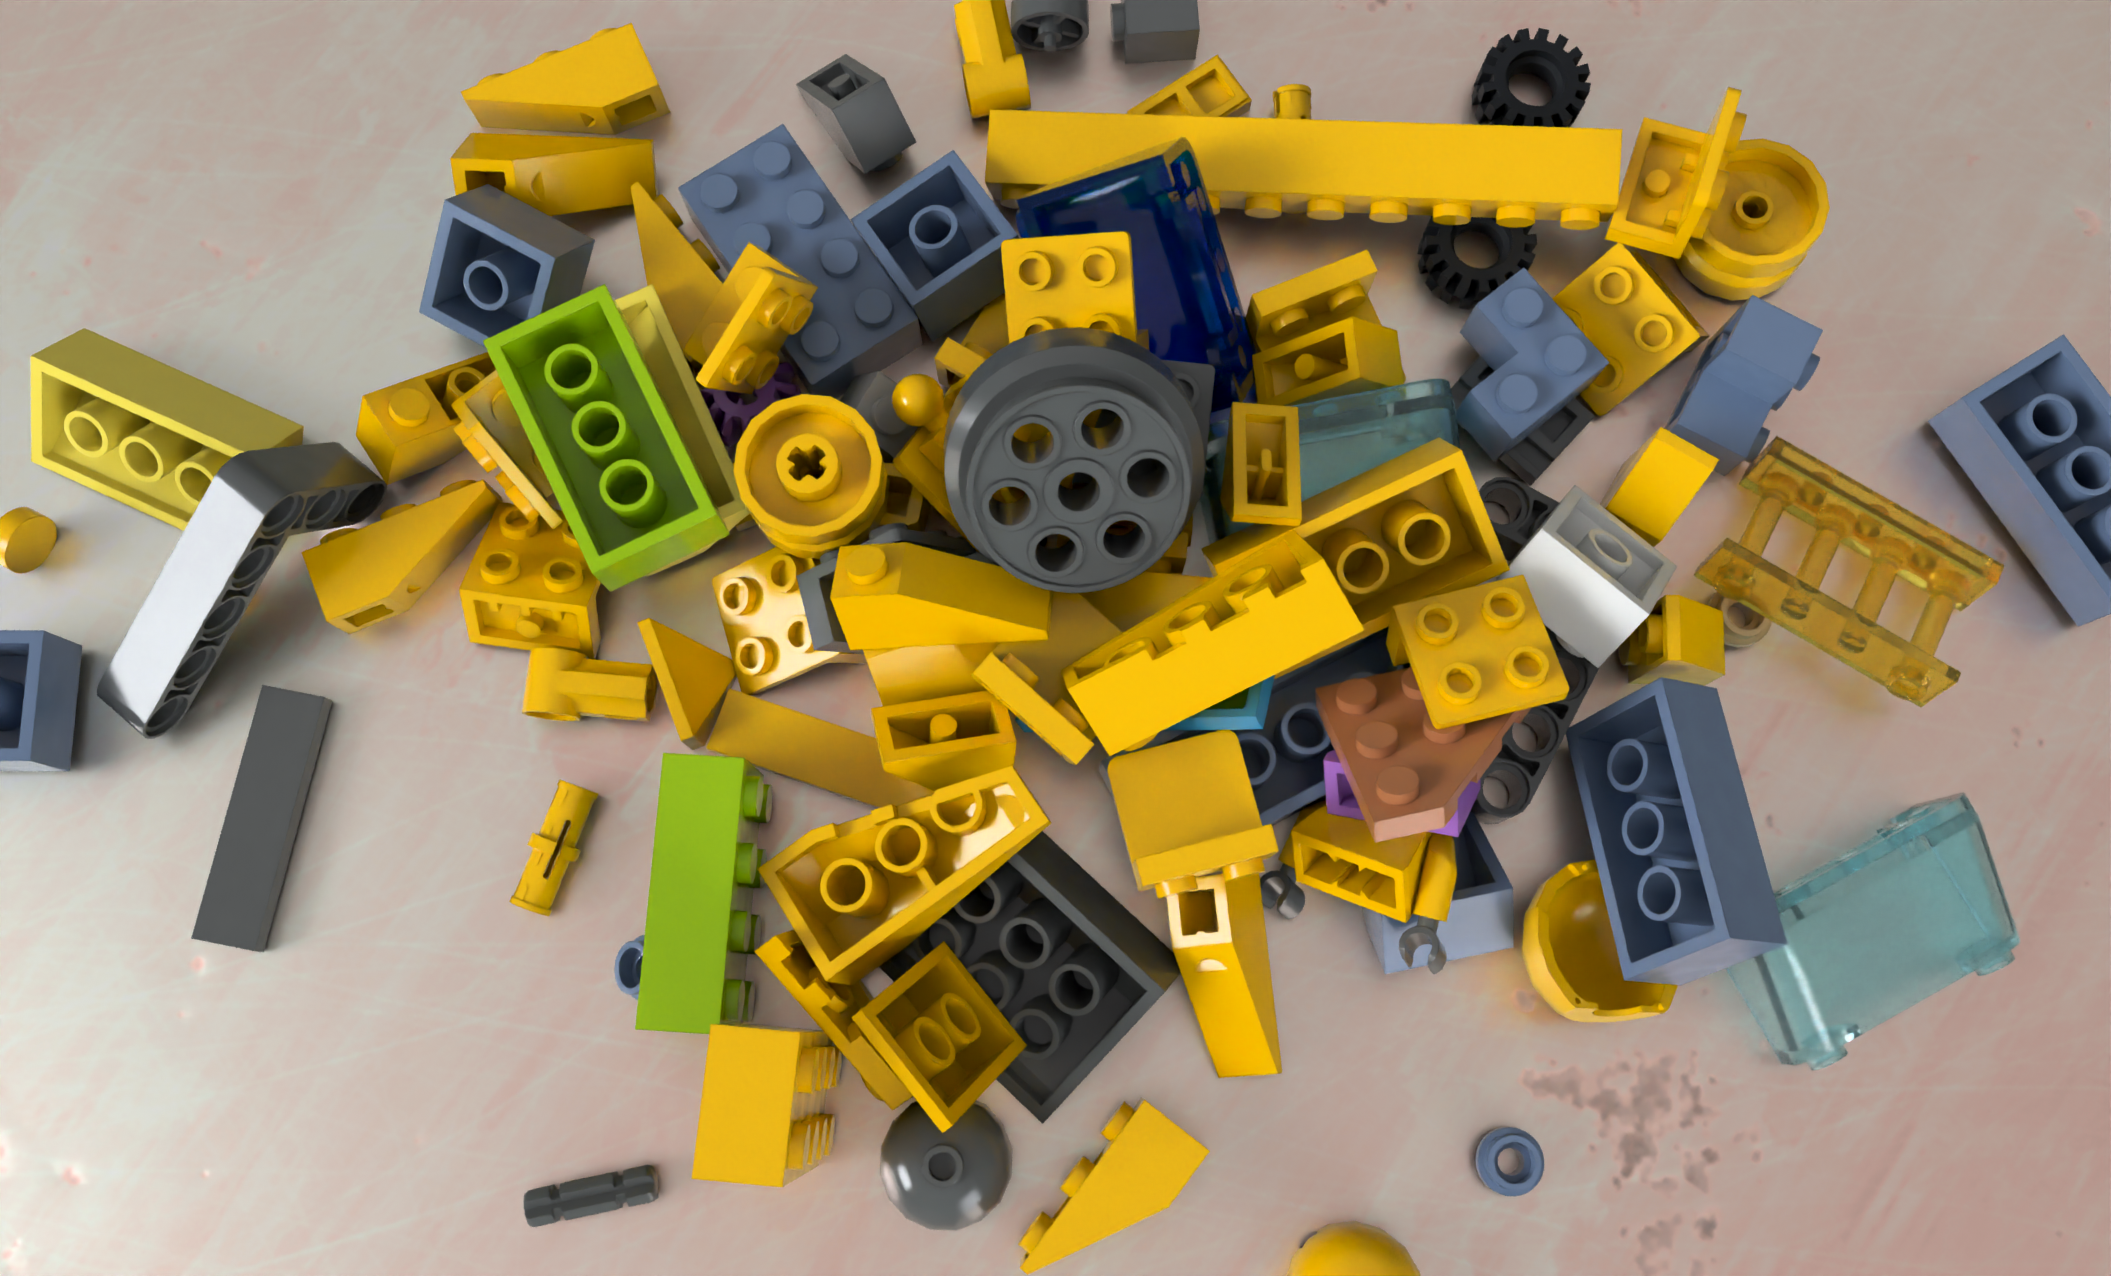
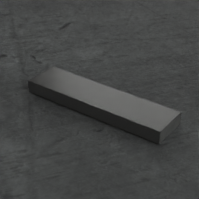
[191,685,332,952]

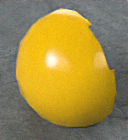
[1521,860,1678,1023]

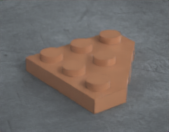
[1315,667,1532,843]

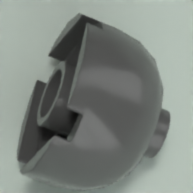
[880,1100,1013,1231]

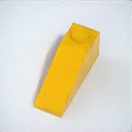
[830,542,1053,650]

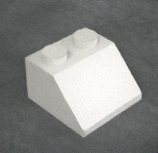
[1496,485,1677,668]

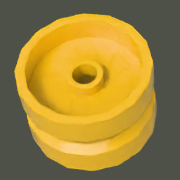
[1672,138,1830,301]
[733,394,890,559]

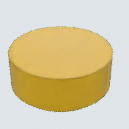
[0,507,57,574]

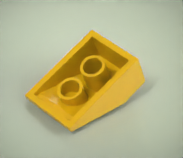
[851,941,1027,1133]

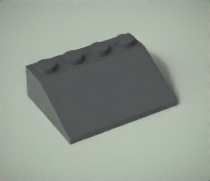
[879,831,1181,1124]

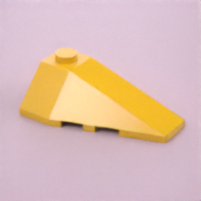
[757,765,1052,986]

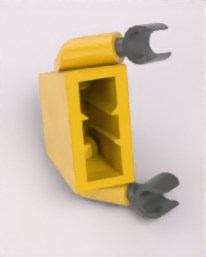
[1260,800,1457,974]

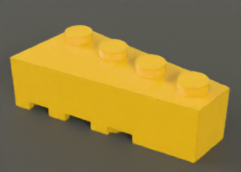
[1061,530,1365,756]

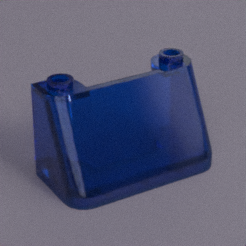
[1016,137,1256,412]

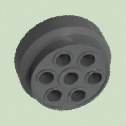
[944,327,1205,593]

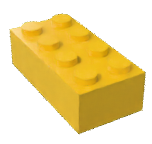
[1201,437,1510,680]
[691,1024,842,1187]

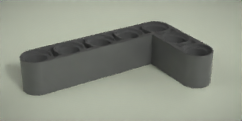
[97,442,387,739]
[1470,477,1600,824]

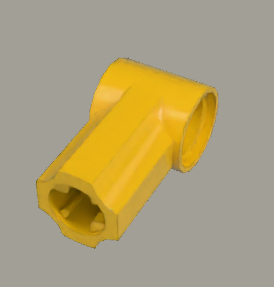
[954,0,1031,119]
[522,647,658,722]

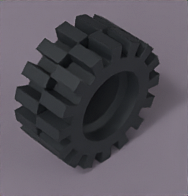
[1472,28,1591,127]
[1417,216,1537,310]

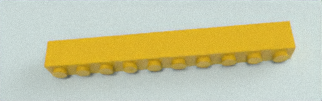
[985,109,1623,230]

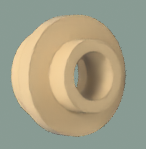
[1708,584,1772,647]

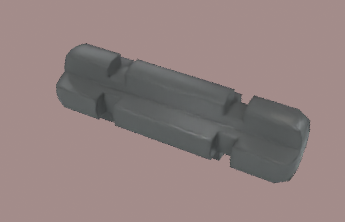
[524,1165,659,1227]

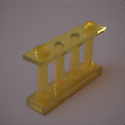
[1693,436,2005,707]

